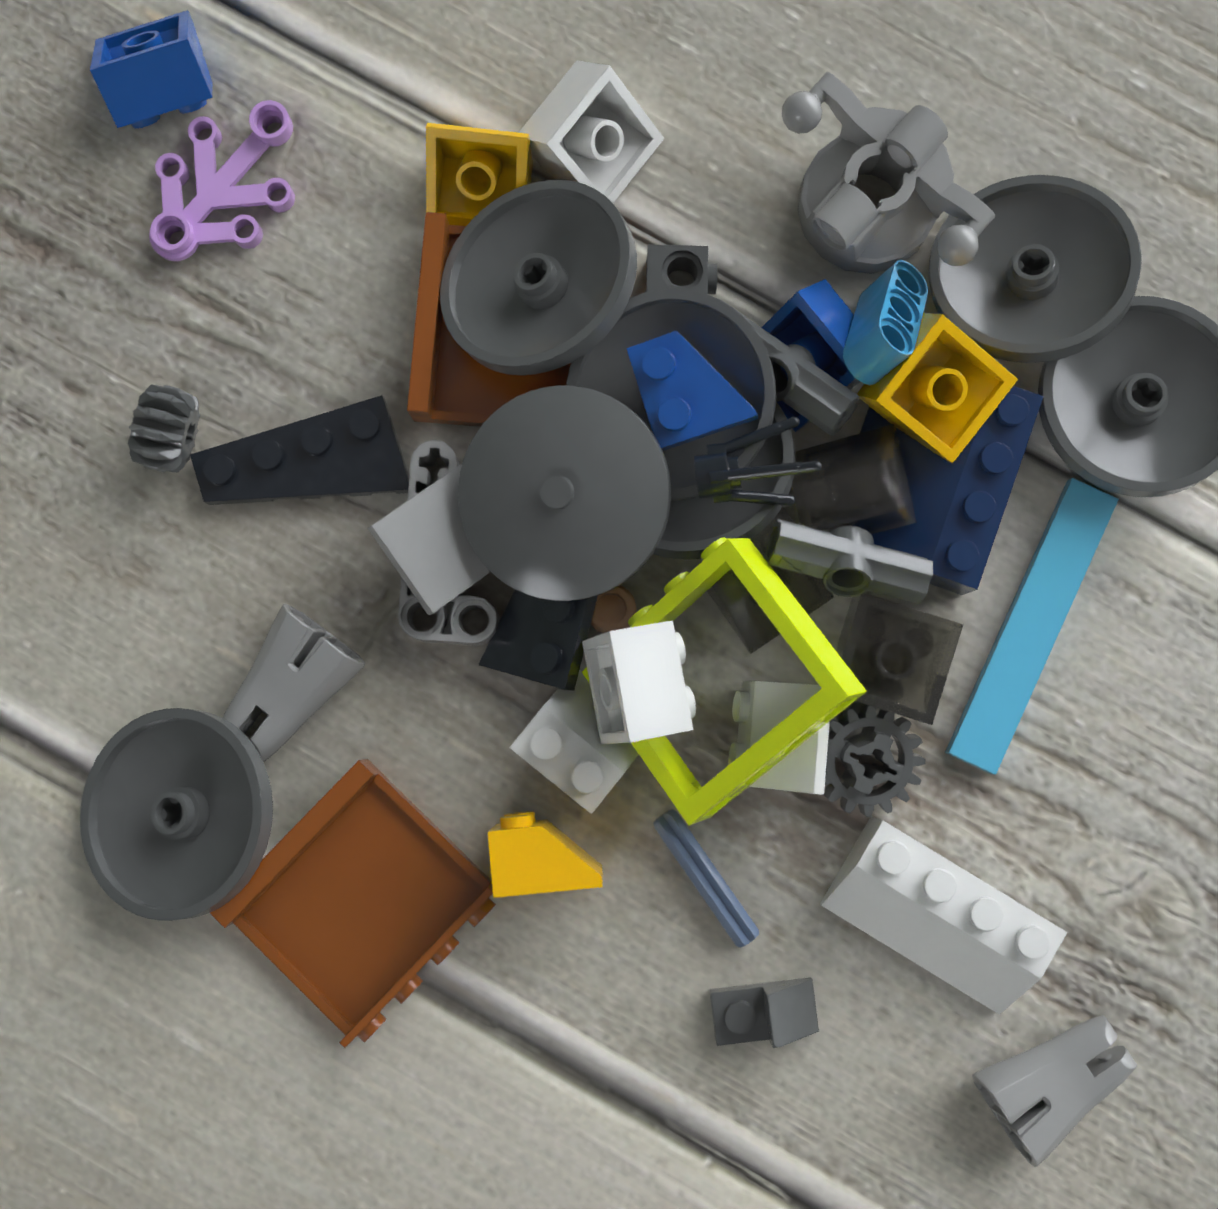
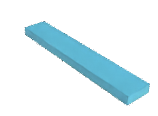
[945,478,1119,775]

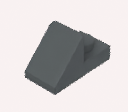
[709,977,819,1048]

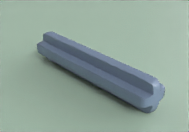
[653,809,759,948]

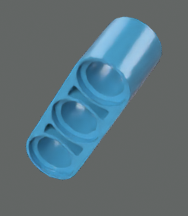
[843,260,928,385]

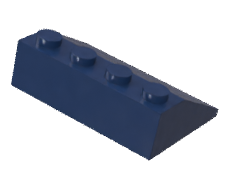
[825,386,1044,595]

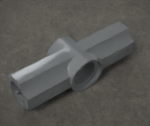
[740,313,859,436]
[765,519,933,604]

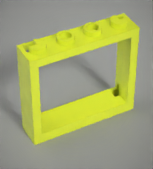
[582,537,867,825]

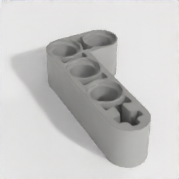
[398,440,500,646]

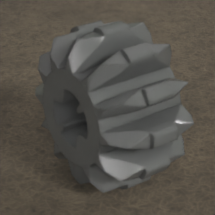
[128,384,201,473]

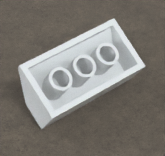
[820,816,1067,1015]

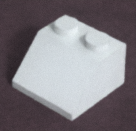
[518,60,665,203]
[582,620,696,744]
[509,670,638,814]
[728,681,829,795]

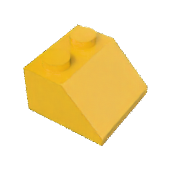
[857,313,1018,463]
[488,811,603,898]

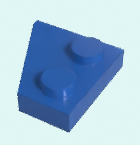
[626,331,758,451]

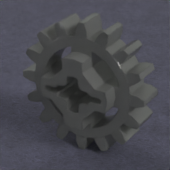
[824,702,926,817]

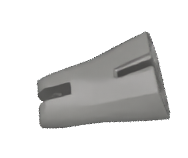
[223,604,365,762]
[972,1015,1137,1167]

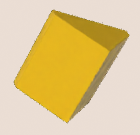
[426,123,533,226]

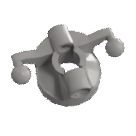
[781,72,995,274]

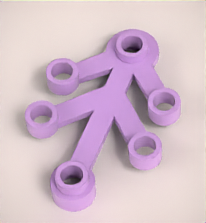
[149,100,295,261]

